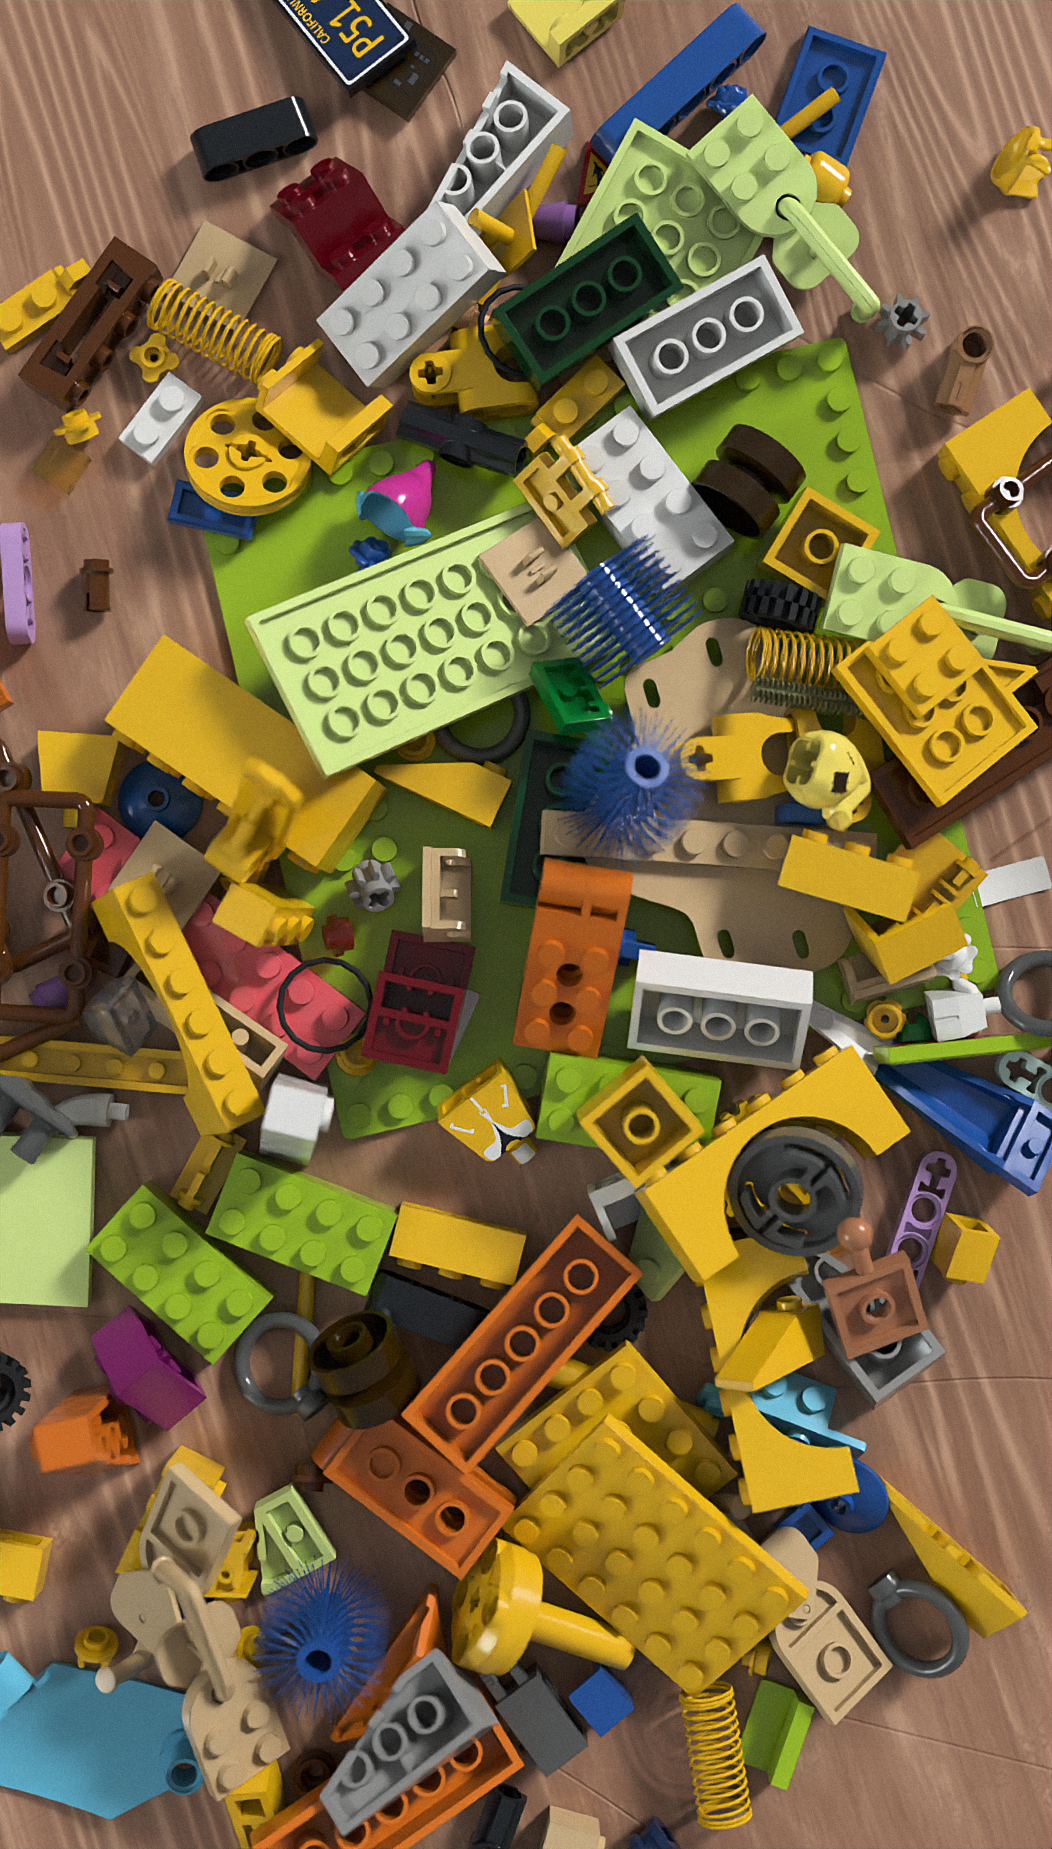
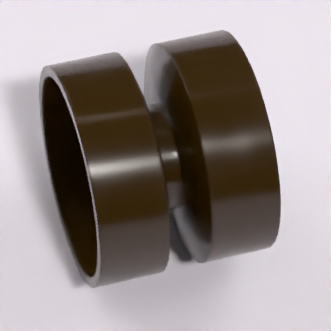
[691,424,806,540]
[307,1310,421,1429]

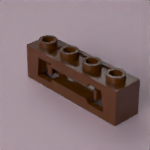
[18,236,163,413]

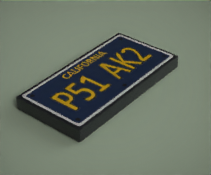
[271,0,417,98]

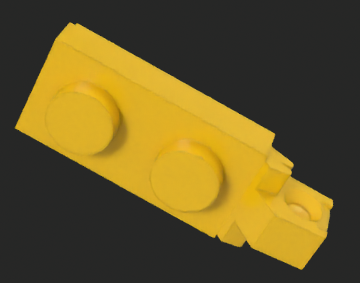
[0,258,91,355]
[524,354,626,460]

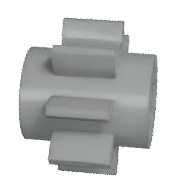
[875,293,930,351]
[345,859,401,912]

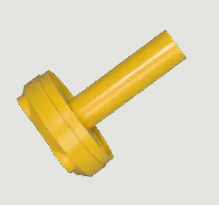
[451,1537,636,1676]

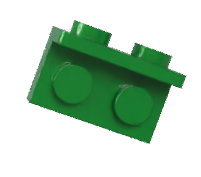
[529,657,612,747]

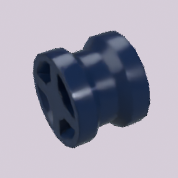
[627,1816,680,1849]

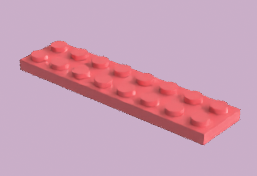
[58,808,367,1081]

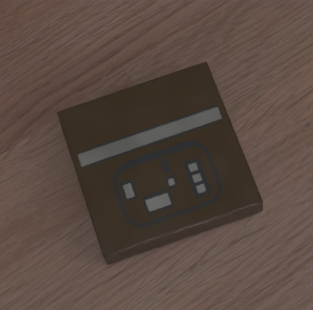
[362,2,456,123]

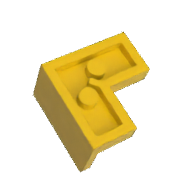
[843,902,968,985]

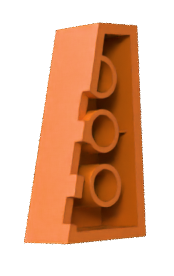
[29,1383,141,1475]

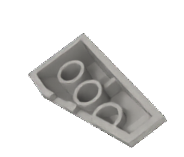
[785,1252,946,1411]
[319,1648,499,1836]

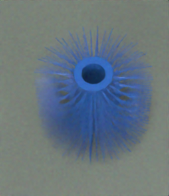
[543,534,703,689]
[554,707,710,868]
[252,1555,390,1721]

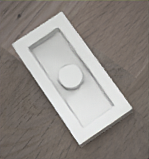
[119,372,205,467]

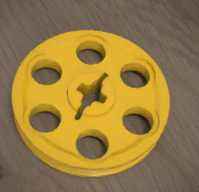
[184,398,313,516]

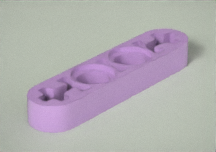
[885,1149,958,1290]

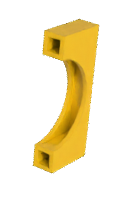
[936,387,1052,625]
[90,871,266,1136]
[634,1045,911,1282]
[695,1228,860,1513]

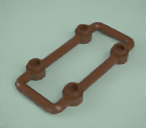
[969,451,1052,591]
[0,739,74,974]
[0,789,104,1024]

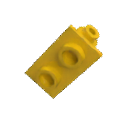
[169,1131,247,1215]

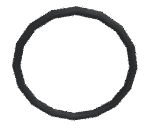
[478,284,528,378]
[276,957,373,1054]

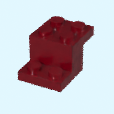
[269,156,405,291]
[361,929,476,1075]

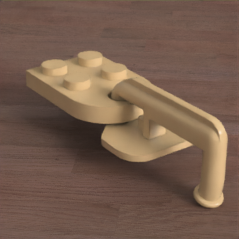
[95,1461,242,1694]
[707,1493,893,1725]
[150,1556,290,1802]

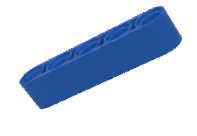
[589,3,767,165]

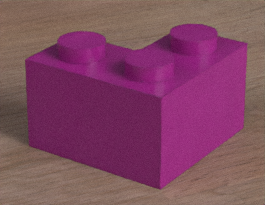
[90,1304,207,1431]

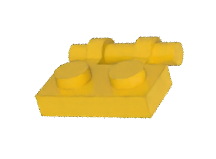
[513,434,616,549]

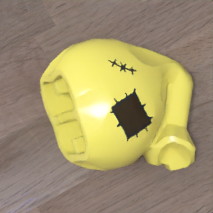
[783,730,871,831]

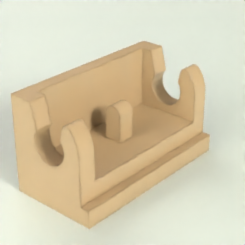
[422,846,471,942]
[836,953,938,1006]

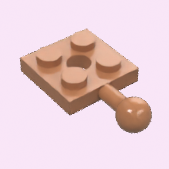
[821,1217,929,1360]

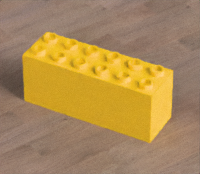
[104,634,389,874]

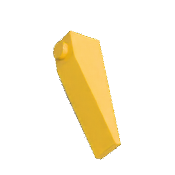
[878,1474,1028,1639]

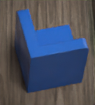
[569,1661,634,1737]

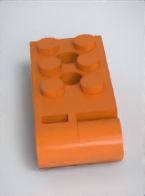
[512,858,633,1059]
[311,1410,518,1580]

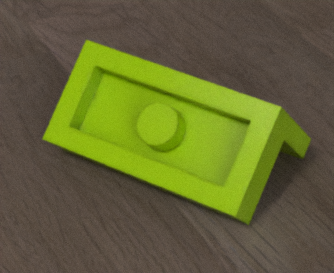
[735,1677,815,1791]

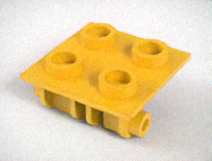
[893,832,988,921]

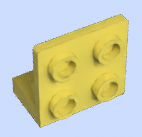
[508,0,624,68]

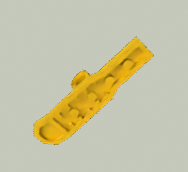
[204,756,303,891]

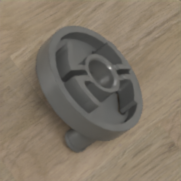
[729,1126,864,1257]

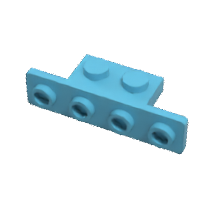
[694,1372,867,1459]

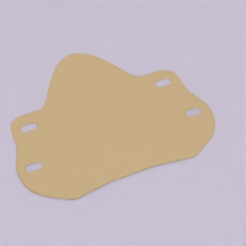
[584,618,859,972]

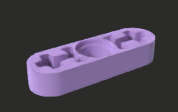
[0,522,36,645]

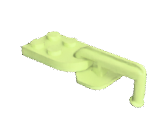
[686,94,880,323]
[819,543,1052,660]

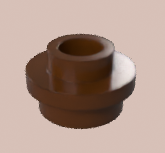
[290,1464,333,1492]
[293,1749,337,1793]

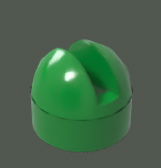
[897,1012,932,1042]

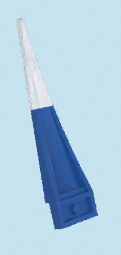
[809,1000,1052,1196]

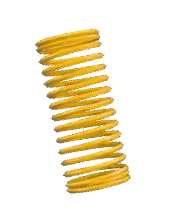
[146,278,282,386]
[745,626,867,693]
[678,1680,753,1830]

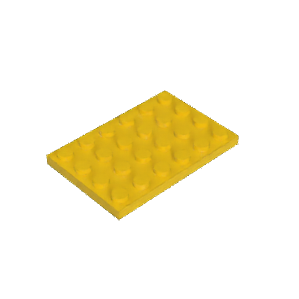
[501,1413,809,1699]

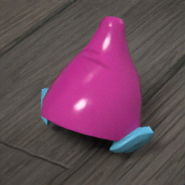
[355,460,436,547]

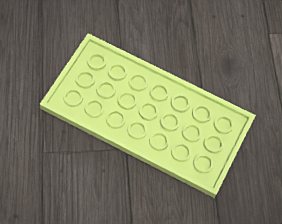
[244,502,620,781]

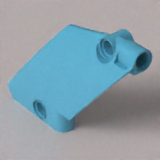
[0,1650,204,1820]

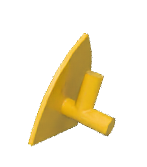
[468,188,536,280]

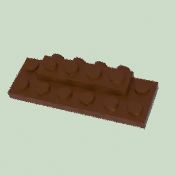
[869,655,1052,850]

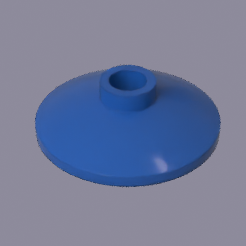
[118,761,203,838]
[810,1458,889,1534]

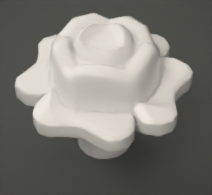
[933,934,978,981]

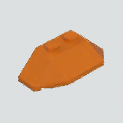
[329,1581,448,1743]

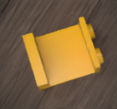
[255,338,393,475]

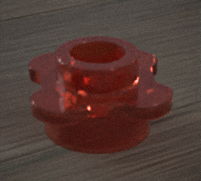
[321,914,354,958]

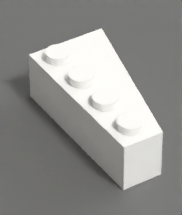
[429,60,574,235]
[259,1072,335,1166]

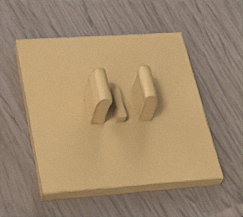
[165,220,278,334]
[477,517,587,628]
[108,820,222,932]

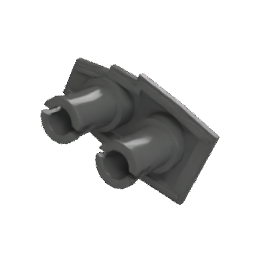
[0,1074,78,1164]

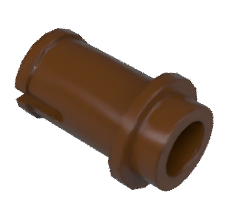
[79,559,114,613]

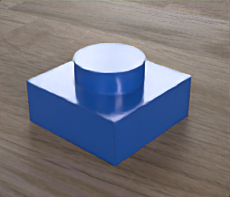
[774,797,827,826]
[773,1502,835,1551]

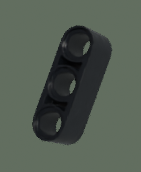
[190,97,318,182]
[363,1269,491,1349]

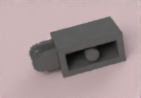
[478,1660,588,1777]

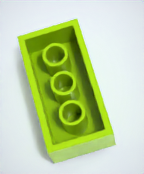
[534,1050,722,1161]
[205,1149,400,1296]
[85,1180,277,1365]

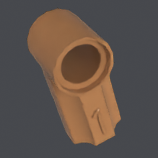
[933,325,995,416]

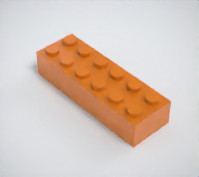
[401,1214,643,1476]
[249,1680,525,1849]

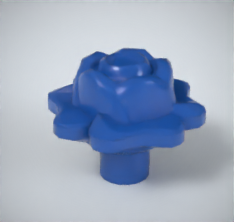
[706,84,747,121]
[348,537,392,572]

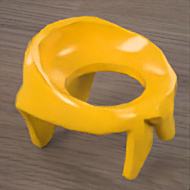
[990,126,1052,200]

